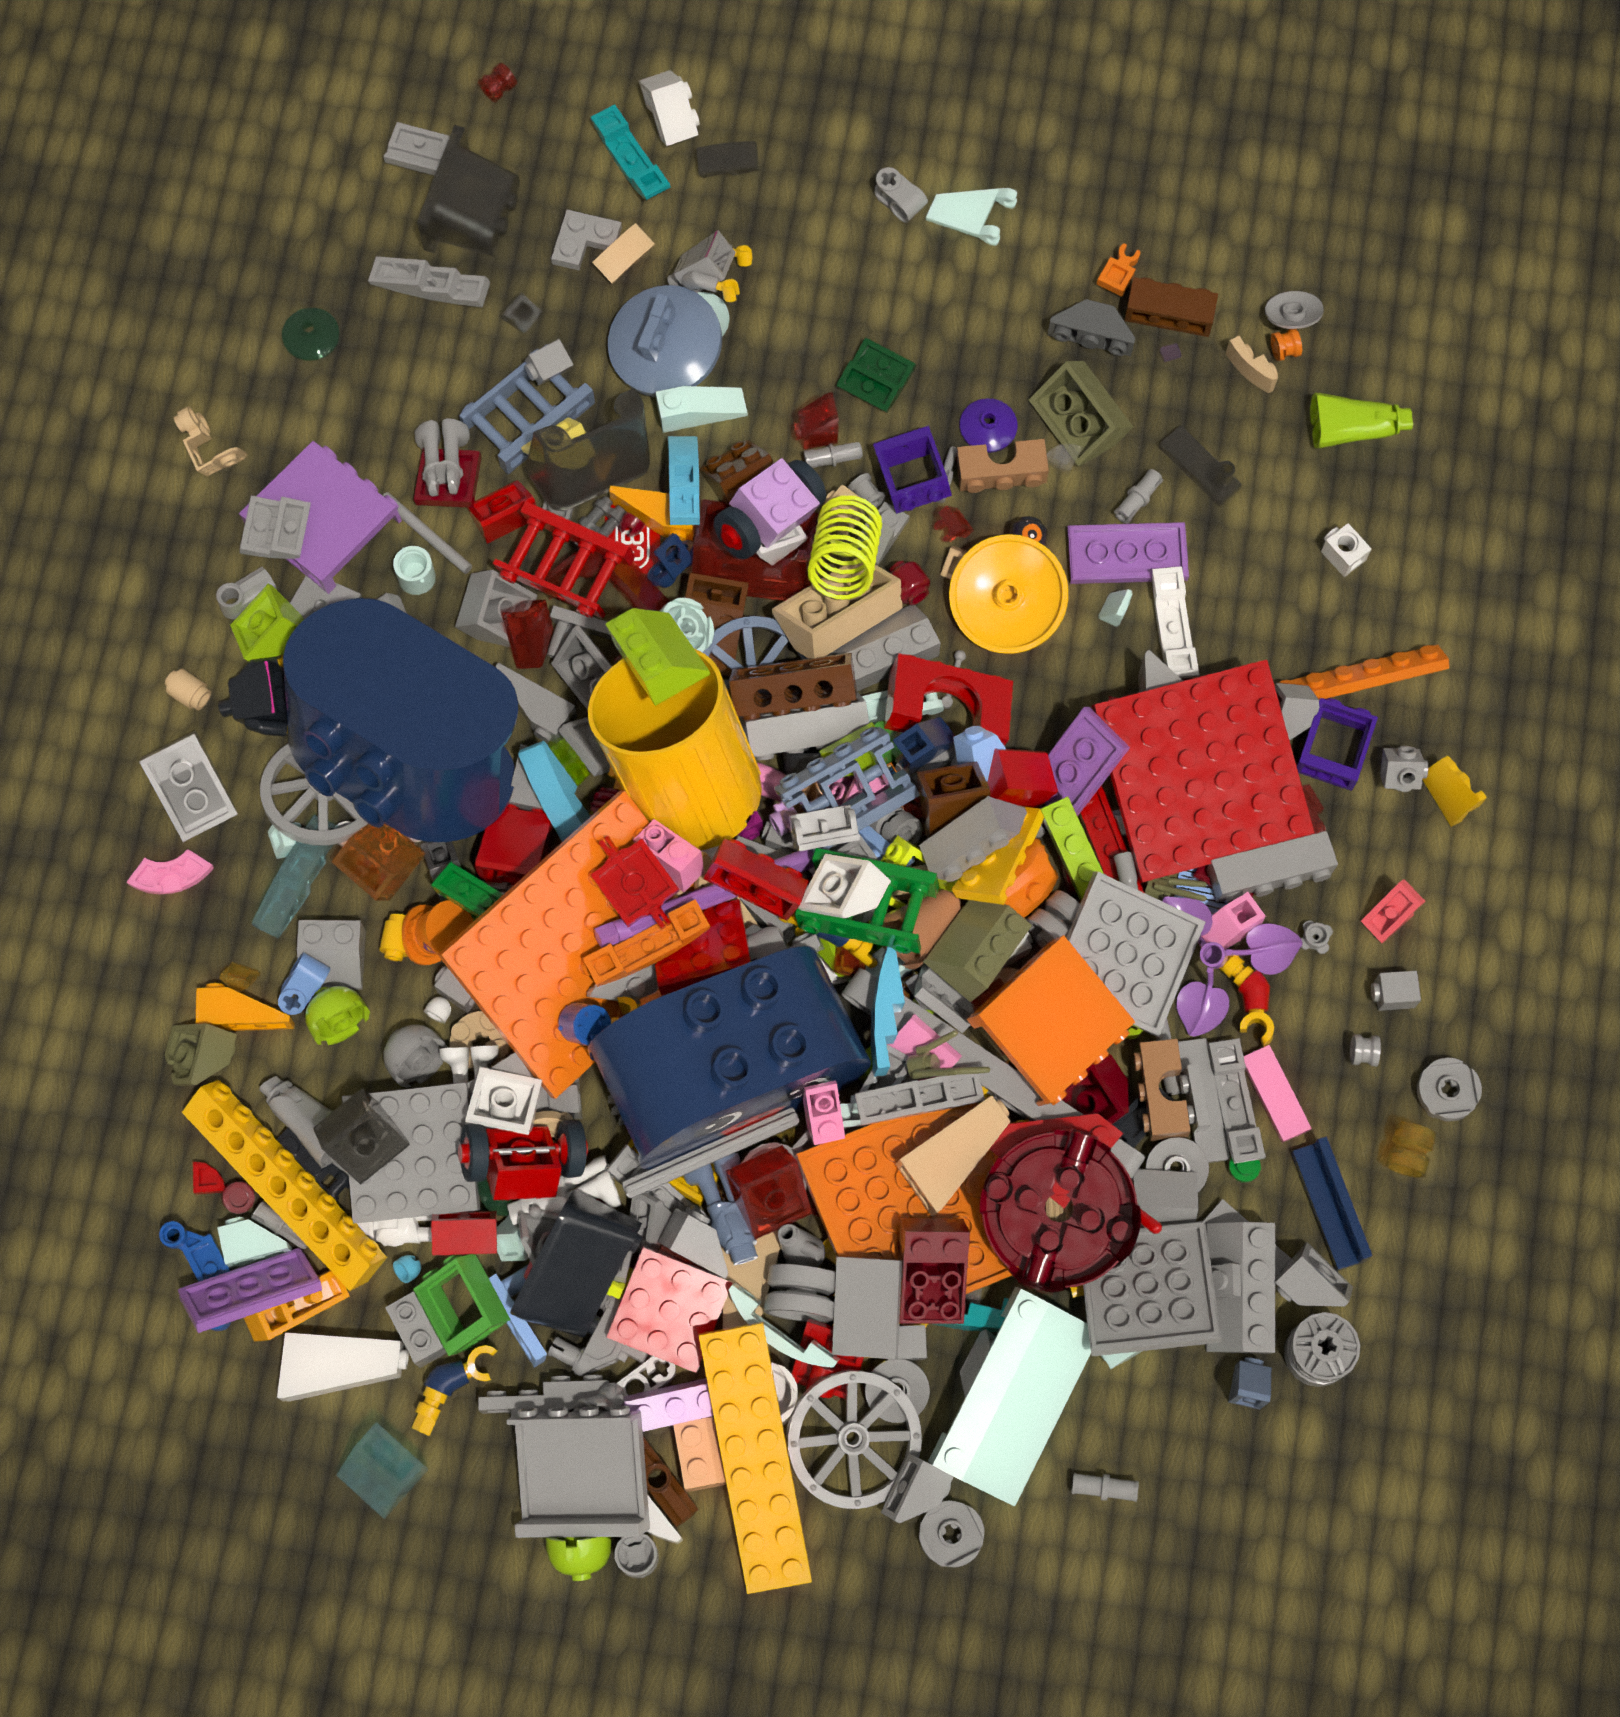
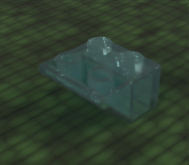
[337,1422,428,1519]

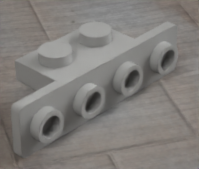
[1178,1038,1230,1163]

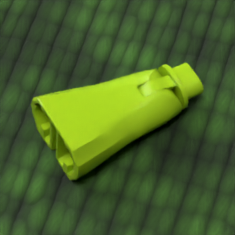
[1310,393,1413,449]

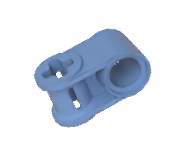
[278,952,330,1015]

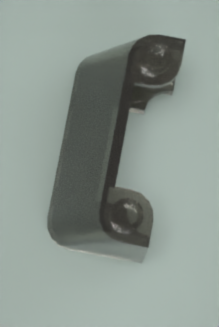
[525,388,650,511]

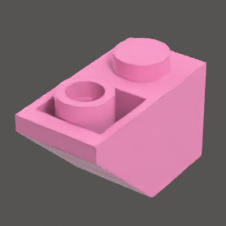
[633,819,705,892]
[1198,892,1266,949]
[803,1080,845,1145]

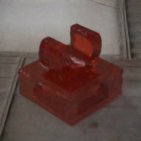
[934,505,974,543]

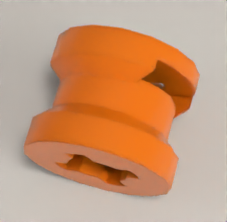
[1270,329,1302,361]

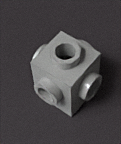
[1380,746,1428,792]

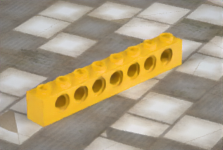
[182,1080,387,1291]

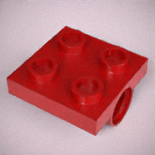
[792,1318,864,1399]

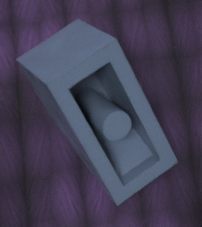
[1228,1358,1272,1410]

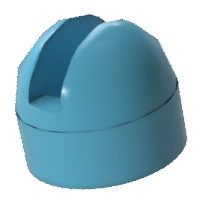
[393,1255,421,1283]

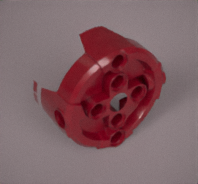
[980,1128,1141,1295]

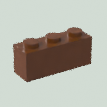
[1124,277,1218,337]

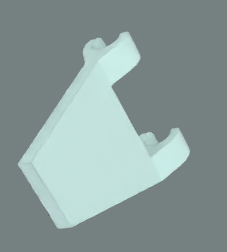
[926,188,1017,246]

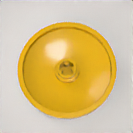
[949,534,1069,654]

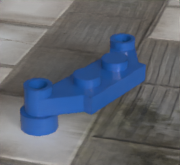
[159,1221,231,1331]

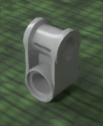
[874,167,928,223]

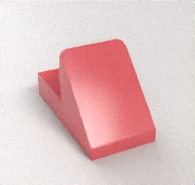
[1361,879,1426,943]

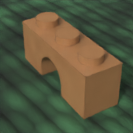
[956,439,1049,493]
[1134,1039,1190,1141]

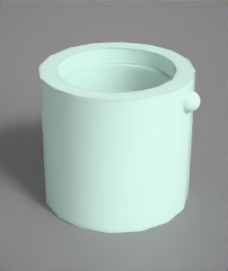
[393,546,436,595]

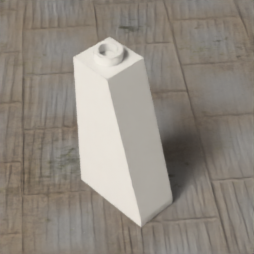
[277,1333,409,1402]

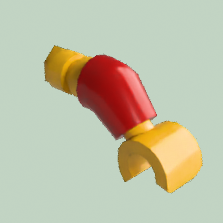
[1219,956,1274,1047]

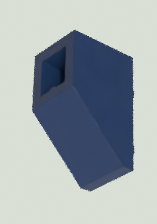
[891,717,955,775]

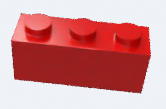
[703,838,809,921]

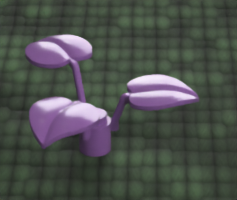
[1162,896,1303,1036]

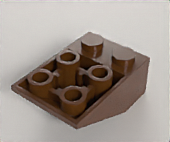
[685,573,749,678]

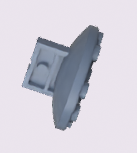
[608,285,722,397]

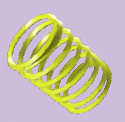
[808,496,882,600]

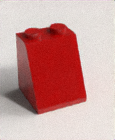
[475,804,554,885]

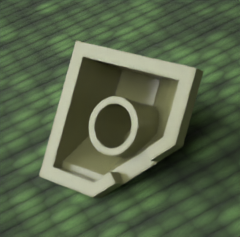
[165,1023,237,1086]

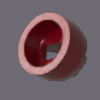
[619,511,646,537]

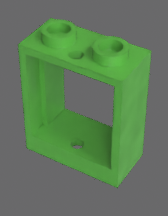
[413,1254,511,1356]

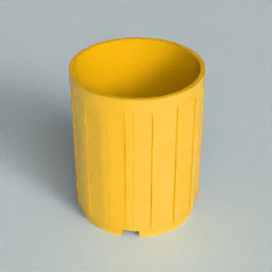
[588,649,762,851]

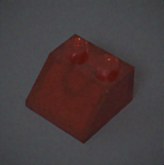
[725,1145,812,1240]

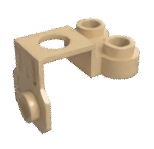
[174,406,248,477]

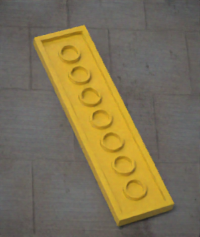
[699,1322,812,1594]

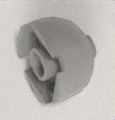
[383,1024,447,1088]

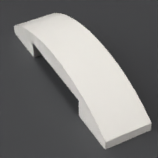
[1152,566,1199,679]

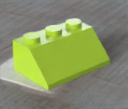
[605,608,711,706]

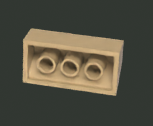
[772,558,903,659]

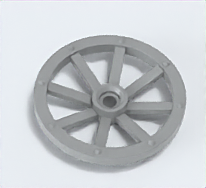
[260,743,372,845]
[786,1370,922,1509]

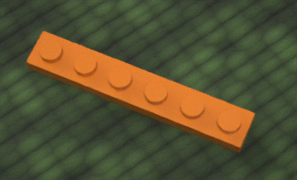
[1274,644,1449,699]

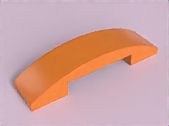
[583,899,710,987]

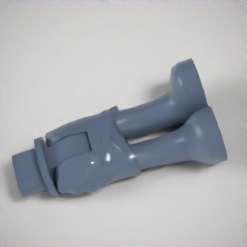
[683,1153,758,1266]

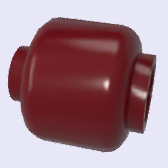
[889,560,930,606]

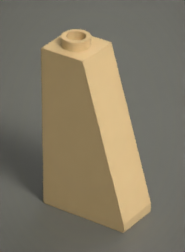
[895,1096,1011,1216]
[722,1224,781,1329]

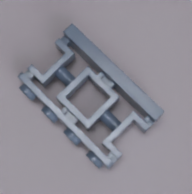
[774,727,920,855]

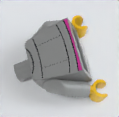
[668,230,752,302]

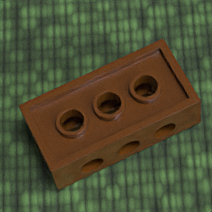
[729,653,857,720]

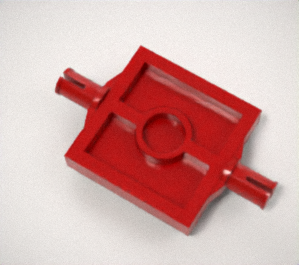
[590,836,679,930]

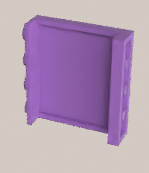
[239,441,402,594]

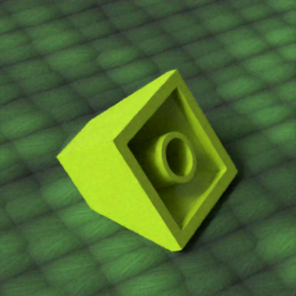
[230,583,304,661]

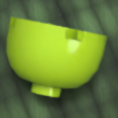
[305,986,370,1045]
[546,1537,611,1581]

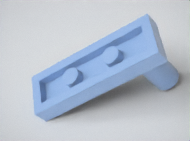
[489,1265,547,1368]

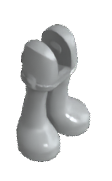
[415,419,470,496]

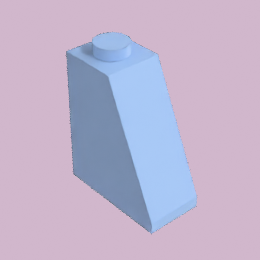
[953,726,1006,781]

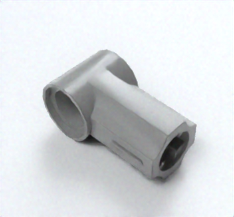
[216,567,277,619]

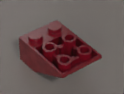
[898,1218,970,1324]

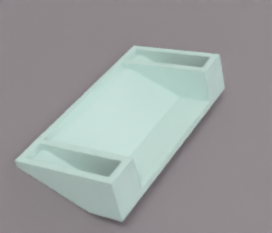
[928,1287,1091,1506]

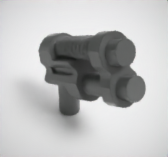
[569,496,626,556]

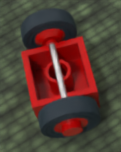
[458,1120,588,1200]

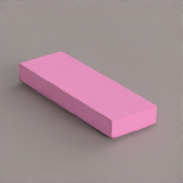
[1244,1045,1312,1143]

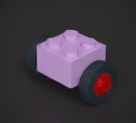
[714,458,826,560]

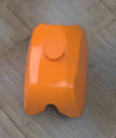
[1004,838,1059,918]

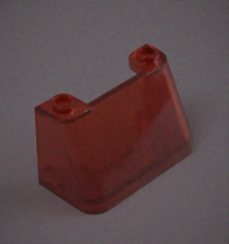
[692,499,819,601]

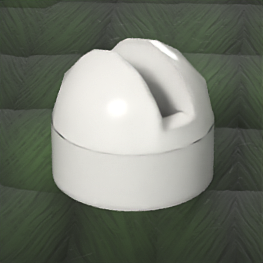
[424,997,451,1024]

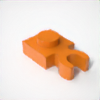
[1097,243,1140,297]

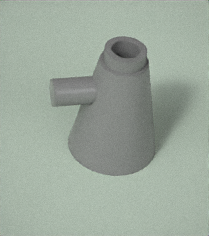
[778,1224,825,1268]

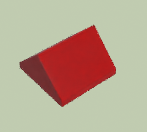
[467,480,536,544]
[987,748,1058,808]

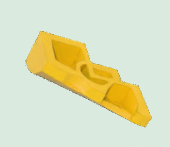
[1422,756,1487,827]

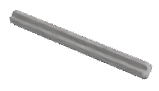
[622,1108,799,1198]

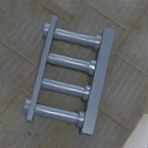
[459,344,595,474]

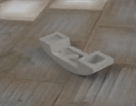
[1208,1038,1266,1164]
[606,1145,712,1227]

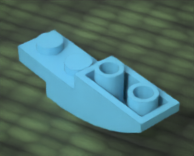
[668,436,700,525]

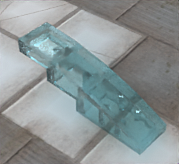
[252,815,340,939]

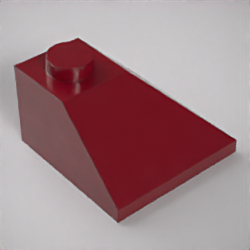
[1062,1054,1129,1125]

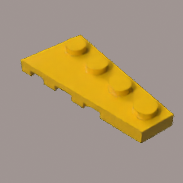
[952,807,1044,905]

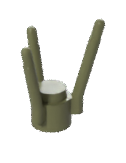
[1145,876,1207,901]
[907,1030,990,1080]

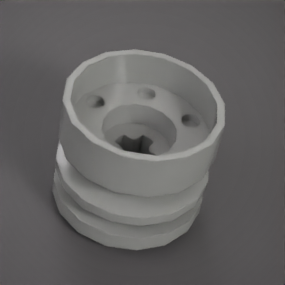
[1284,1312,1360,1387]

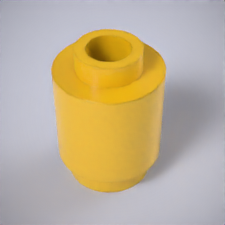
[379,914,408,961]

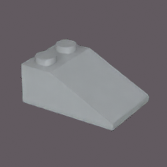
[139,730,238,842]

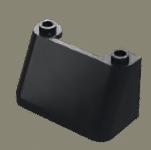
[510,1189,643,1338]

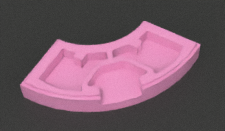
[127,849,214,894]

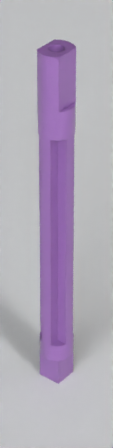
[595,850,814,948]

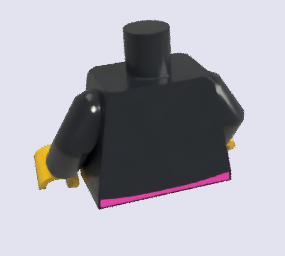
[218,655,288,737]

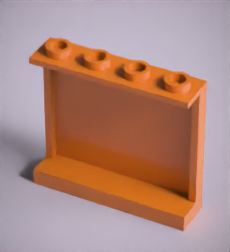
[966,935,1135,1106]

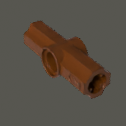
[643,1436,699,1528]

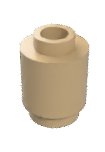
[165,668,212,710]

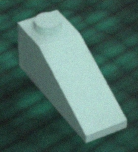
[656,386,748,433]

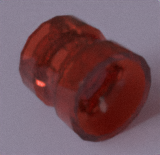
[478,63,517,103]

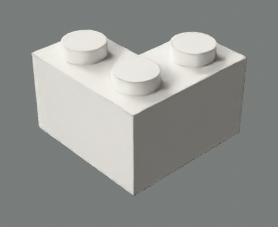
[639,70,700,146]

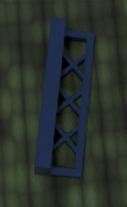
[1291,1136,1372,1271]

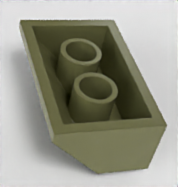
[1029,361,1133,466]
[923,900,1032,1002]

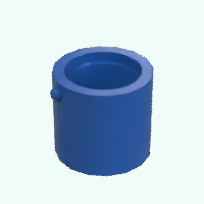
[558,1002,611,1046]

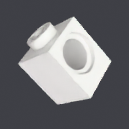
[1321,523,1371,577]

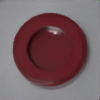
[221,1182,255,1214]

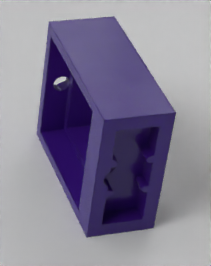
[873,426,952,514]
[1296,698,1378,791]

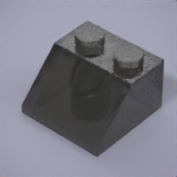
[313,1088,410,1185]

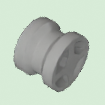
[1350,1034,1381,1067]

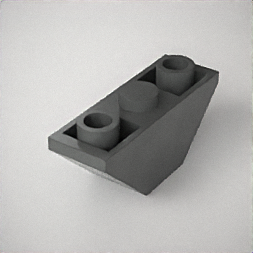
[1048,299,1135,357]

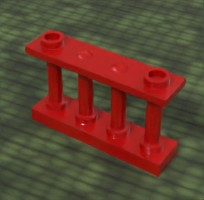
[493,501,636,619]

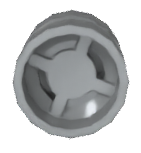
[869,807,923,846]
[615,1534,659,1578]

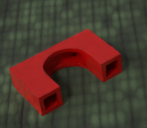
[884,653,1013,747]

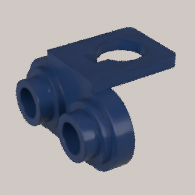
[647,533,697,588]

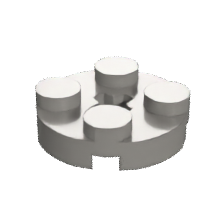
[1417,1058,1482,1121]
[919,1500,984,1568]

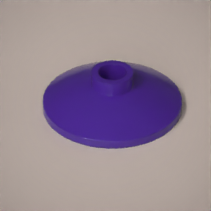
[960,398,1018,453]

